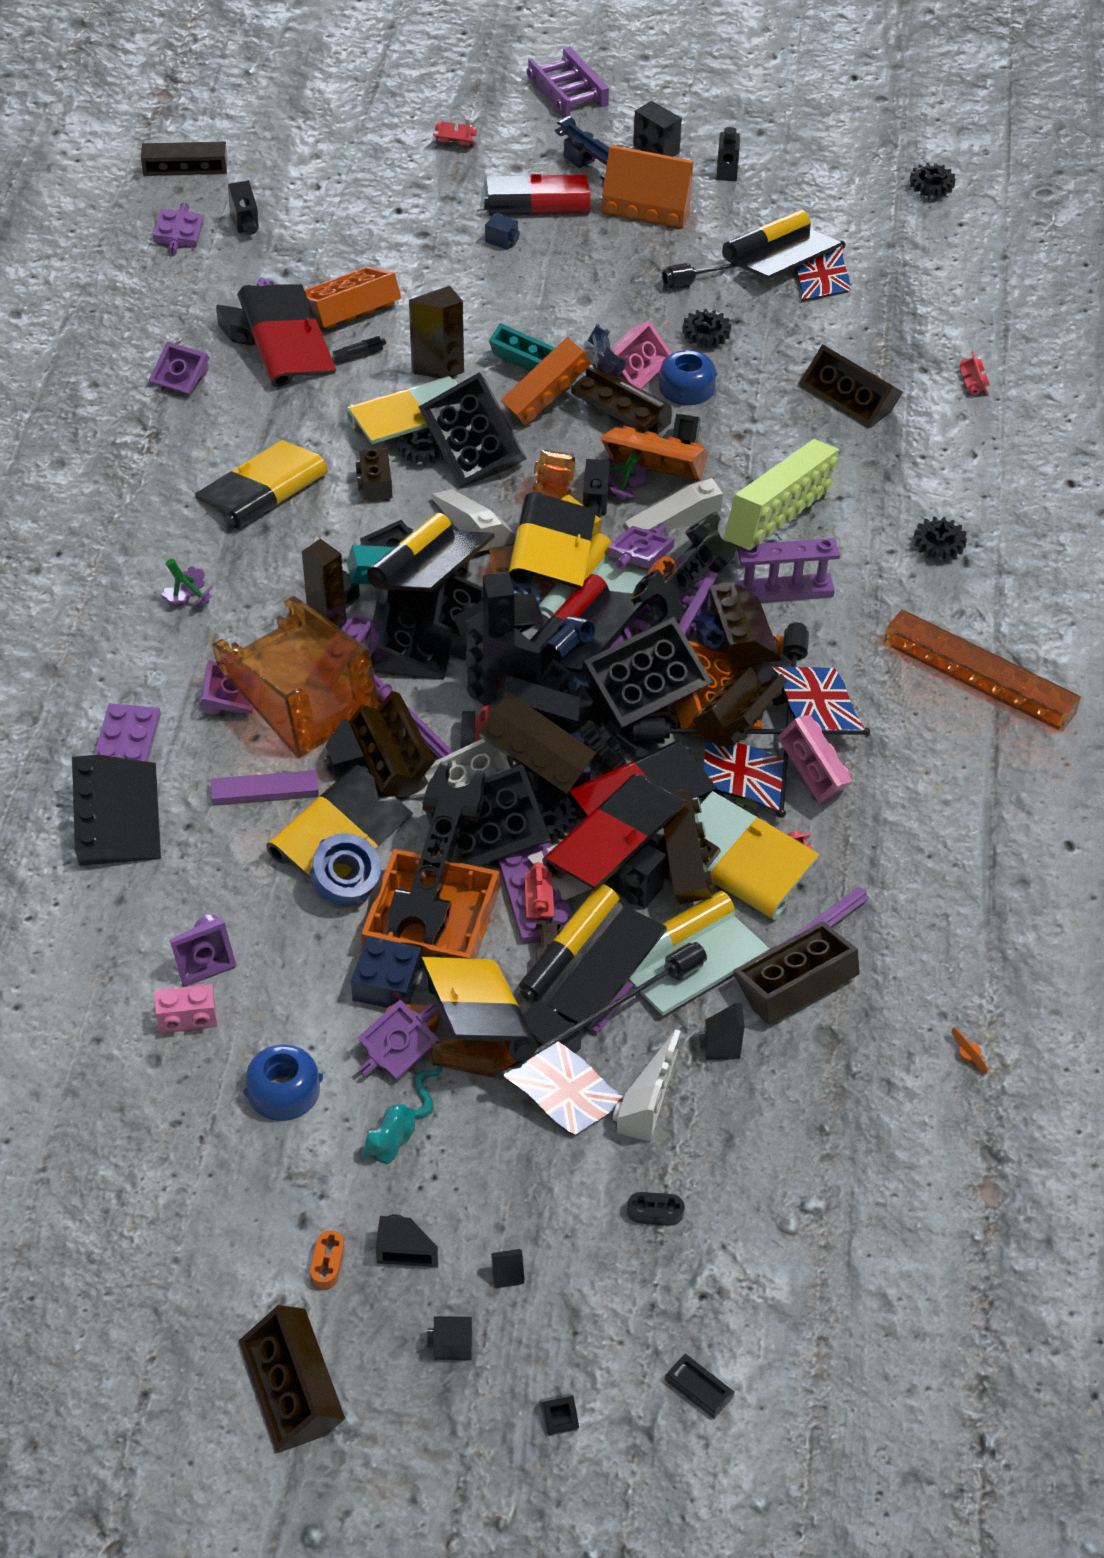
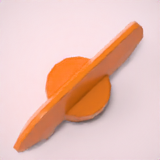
[951,1027,988,1074]

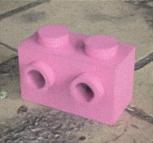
[155,984,217,1033]

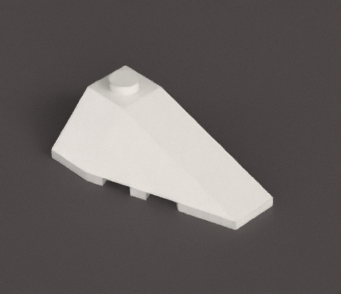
[625,478,723,531]
[431,489,516,552]
[409,739,514,799]
[613,1030,681,1142]

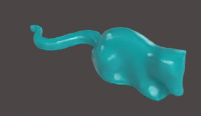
[362,1066,442,1164]

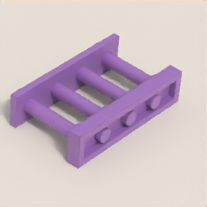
[526,47,609,117]
[734,538,840,603]
[627,556,718,641]

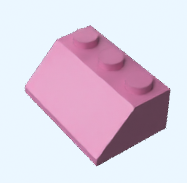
[611,320,672,389]
[777,715,853,803]

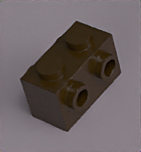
[355,448,393,500]

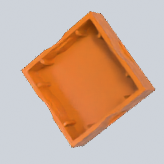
[361,849,500,967]

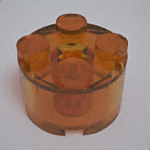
[533,450,575,499]

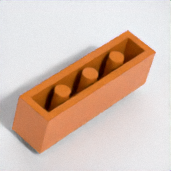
[501,337,592,426]

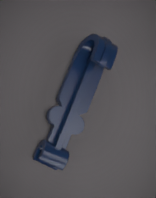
[555,116,609,180]
[588,324,627,375]

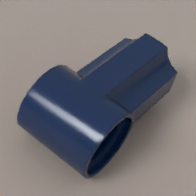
[695,614,725,649]
[545,616,596,661]

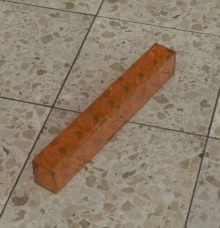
[884,609,1081,732]

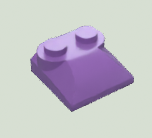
[148,341,209,395]
[199,660,259,715]
[170,915,237,986]

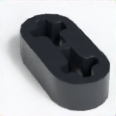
[461,711,475,749]
[627,1192,685,1225]

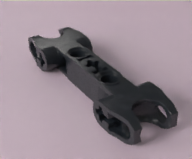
[630,511,737,628]
[387,761,486,946]

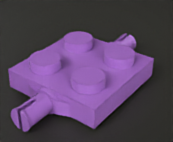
[153,203,203,255]
[607,523,674,569]
[357,1000,440,1081]

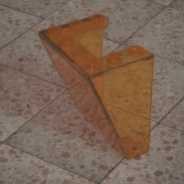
[212,596,380,758]

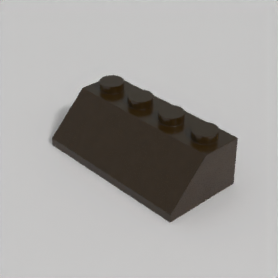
[409,285,464,379]
[799,344,903,427]
[709,582,781,669]
[478,692,596,797]
[733,921,860,1025]
[239,1305,346,1452]

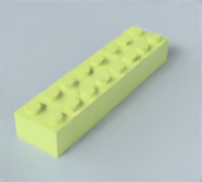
[723,439,839,550]

